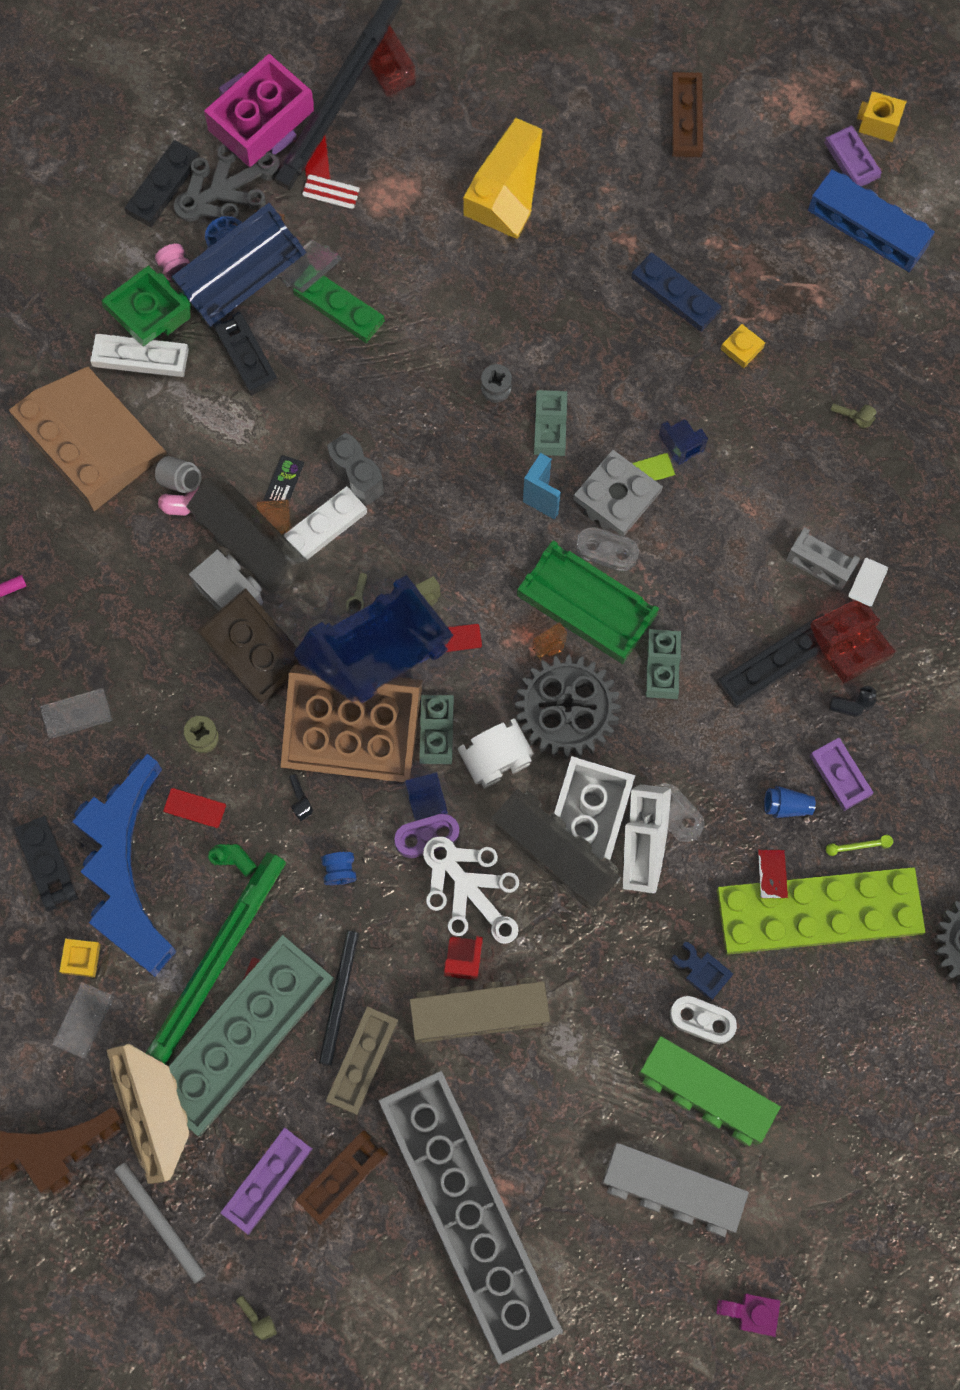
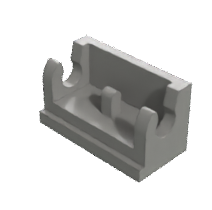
[786,527,860,591]

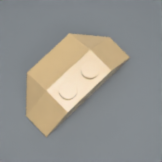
[107,1044,190,1184]

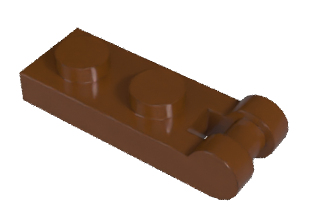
[296,1129,389,1225]

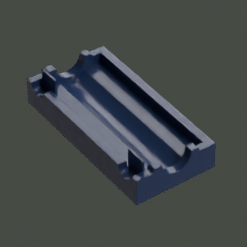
[171,202,307,327]

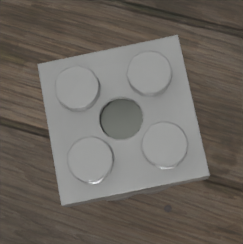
[573,450,663,537]

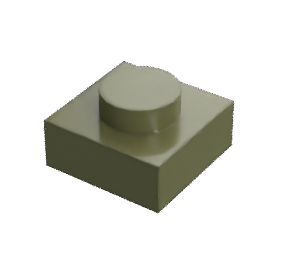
[406,576,441,611]

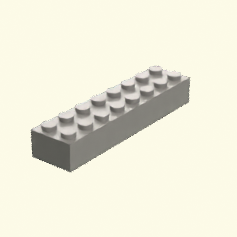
[379,1071,563,1365]

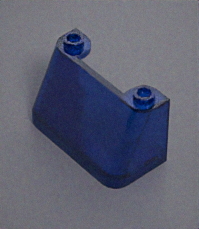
[294,575,453,704]

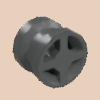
[481,364,512,403]

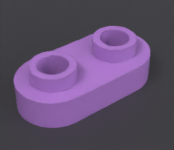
[394,814,459,858]

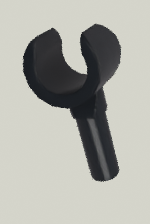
[289,774,313,821]

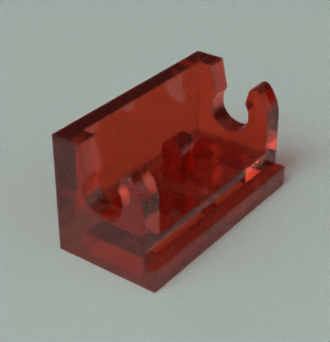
[368,26,416,97]

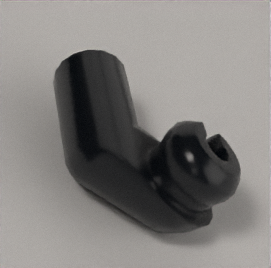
[829,686,877,717]

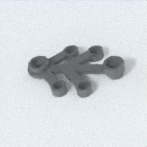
[174,144,281,224]

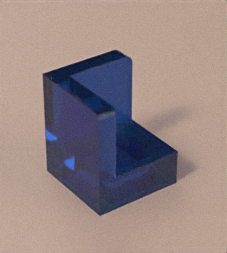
[659,420,708,465]
[405,772,448,821]

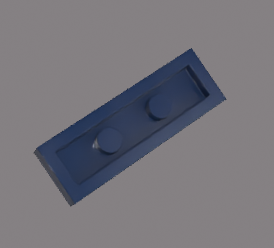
[631,252,722,332]

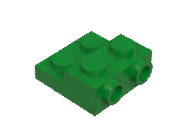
[102,265,191,347]

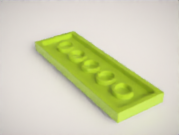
[717,867,926,955]

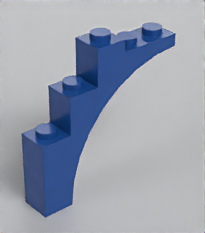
[72,754,177,977]

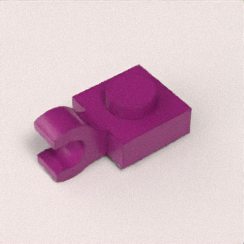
[716,1294,781,1337]

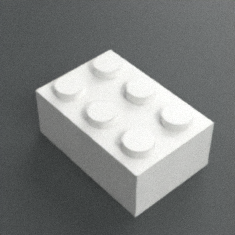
[542,756,635,877]

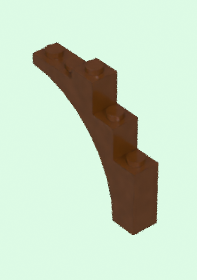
[0,1107,125,1195]

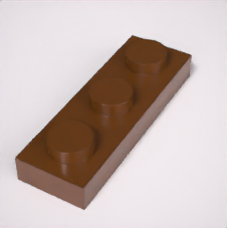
[672,72,703,157]

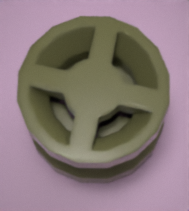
[184,716,219,753]

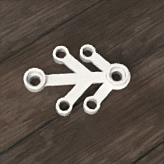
[423,837,519,943]

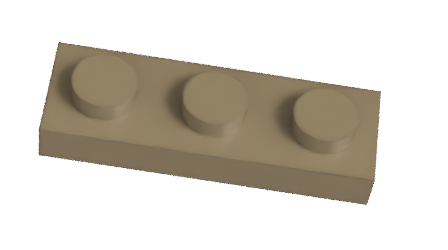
[326,1006,399,1116]

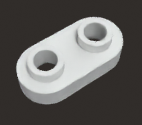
[670,996,737,1044]

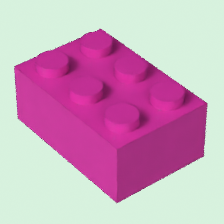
[204,54,314,167]

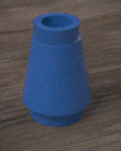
[764,786,815,818]

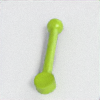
[826,835,893,856]

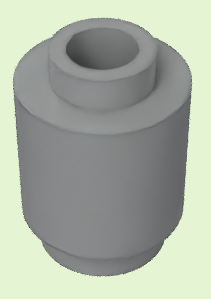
[155,456,201,493]

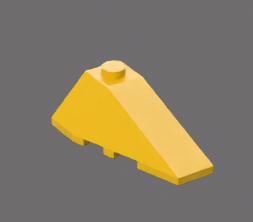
[463,118,542,239]

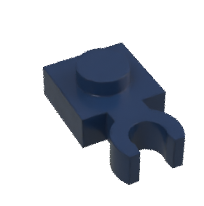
[671,942,733,1001]

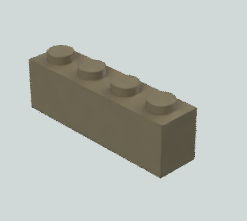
[410,977,550,1044]

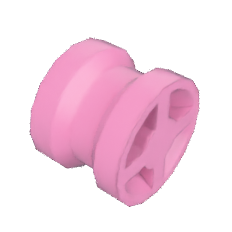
[155,244,190,282]

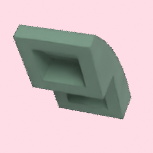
[534,390,567,456]

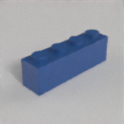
[808,169,935,273]

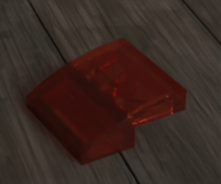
[810,600,896,683]

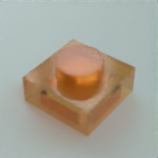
[532,622,567,659]

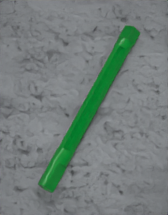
[146,852,286,1064]

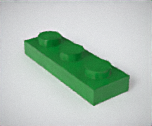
[293,267,385,344]

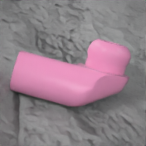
[158,487,206,516]

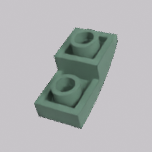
[646,629,681,699]
[420,695,454,765]

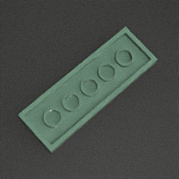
[169,935,334,1137]

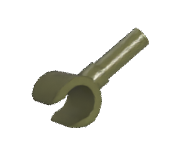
[831,403,877,429]
[346,573,367,616]
[236,1296,277,1340]

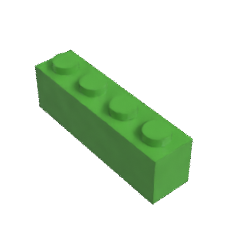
[638,1036,781,1147]

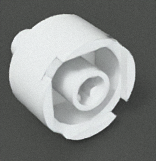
[457,719,534,789]

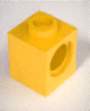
[857,91,907,142]

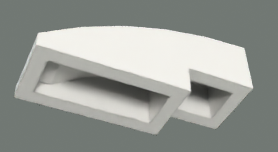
[623,784,671,893]

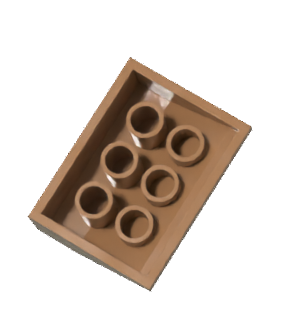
[9,366,167,512]
[280,665,423,783]

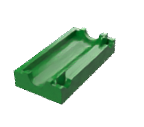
[517,540,659,665]

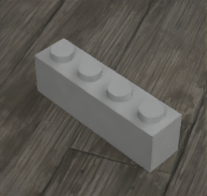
[602,1143,749,1237]

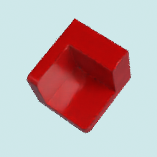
[444,936,483,981]

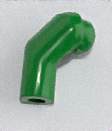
[208,844,258,877]

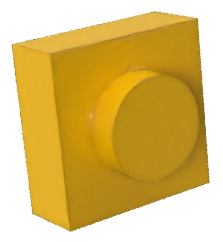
[721,324,765,368]
[60,939,101,978]

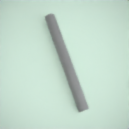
[114,1163,206,1284]

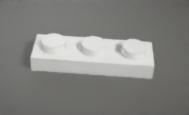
[91,334,189,377]
[274,486,367,570]

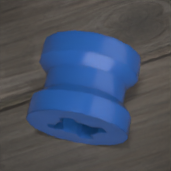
[321,852,357,886]

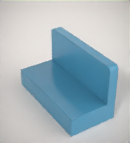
[523,453,561,519]

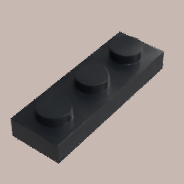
[124,140,200,228]

